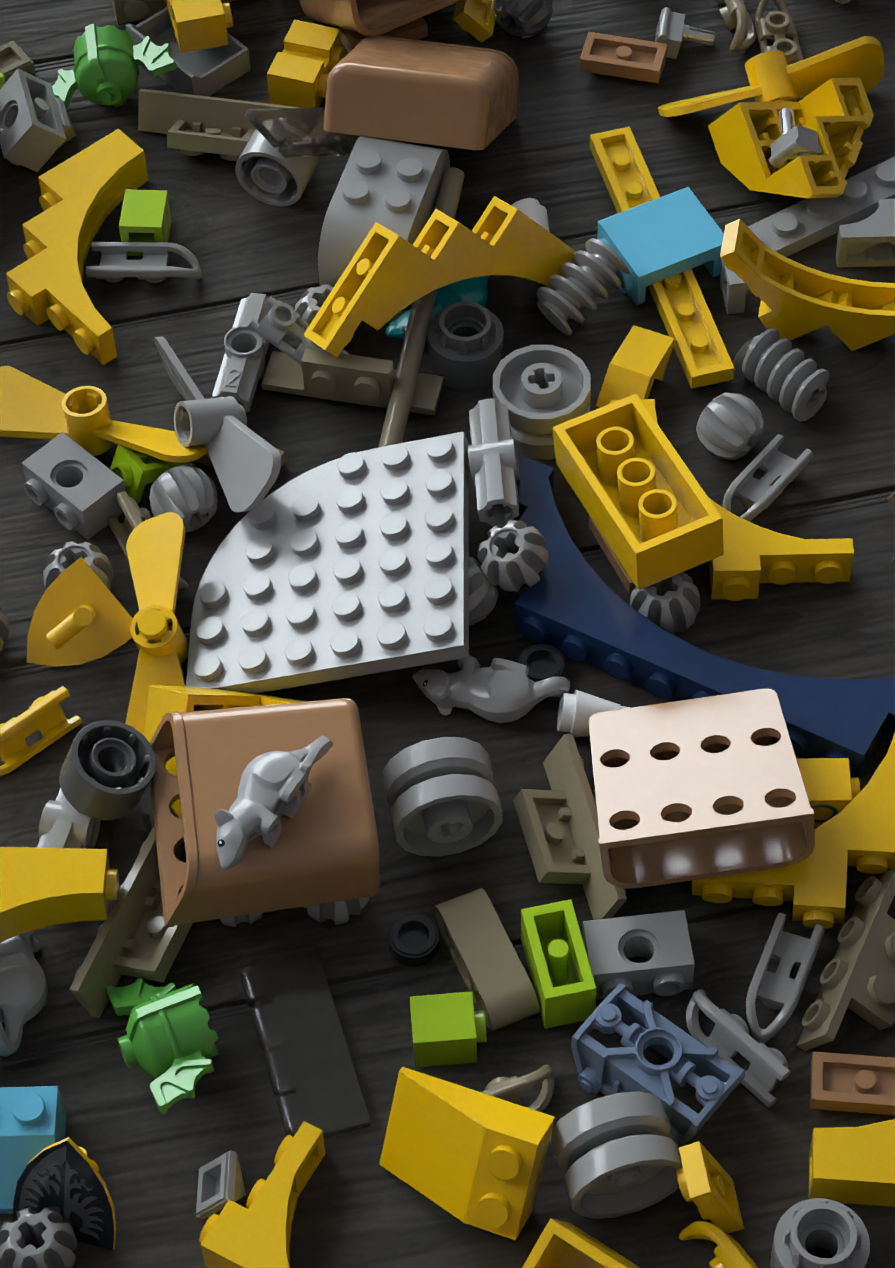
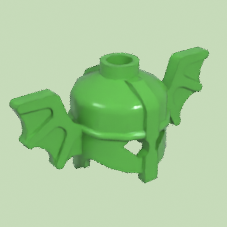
[52,24,178,109]
[106,978,219,1114]

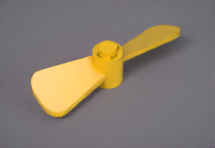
[658,36,884,117]
[0,366,208,463]
[125,512,189,735]

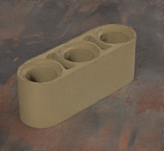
[433,888,540,1032]

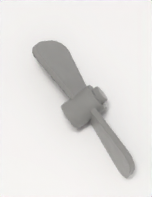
[154,336,281,512]

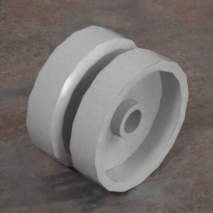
[493,345,591,460]
[383,737,502,856]
[550,1091,683,1219]

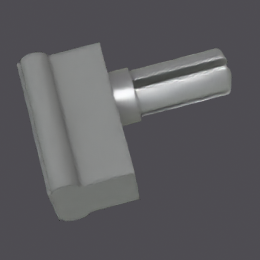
[655,7,715,59]
[769,108,822,169]

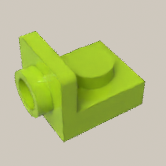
[110,444,187,503]

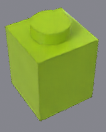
[119,189,172,256]
[409,991,487,1068]

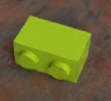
[521,899,596,1029]

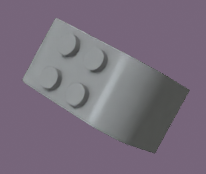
[318,136,450,323]

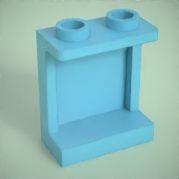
[597,187,724,305]

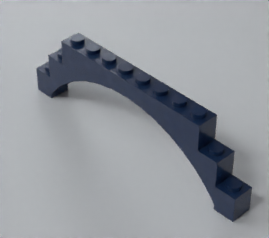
[513,453,895,782]

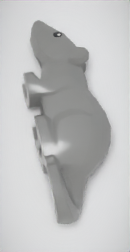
[412,656,570,723]
[214,736,334,869]
[0,930,48,1057]

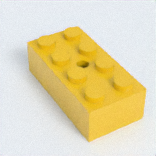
[553,394,724,590]

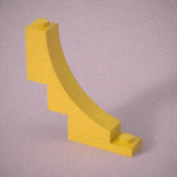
[303,196,576,358]
[0,847,119,942]

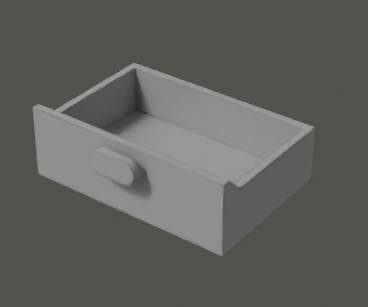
[125,7,251,97]

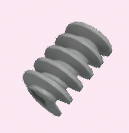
[536,238,630,336]
[733,328,829,422]

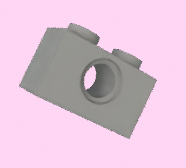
[0,69,66,172]
[22,432,125,540]
[582,910,695,1000]

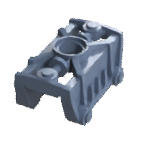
[571,983,745,1147]

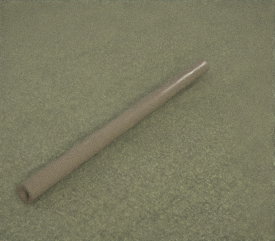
[378,167,465,447]

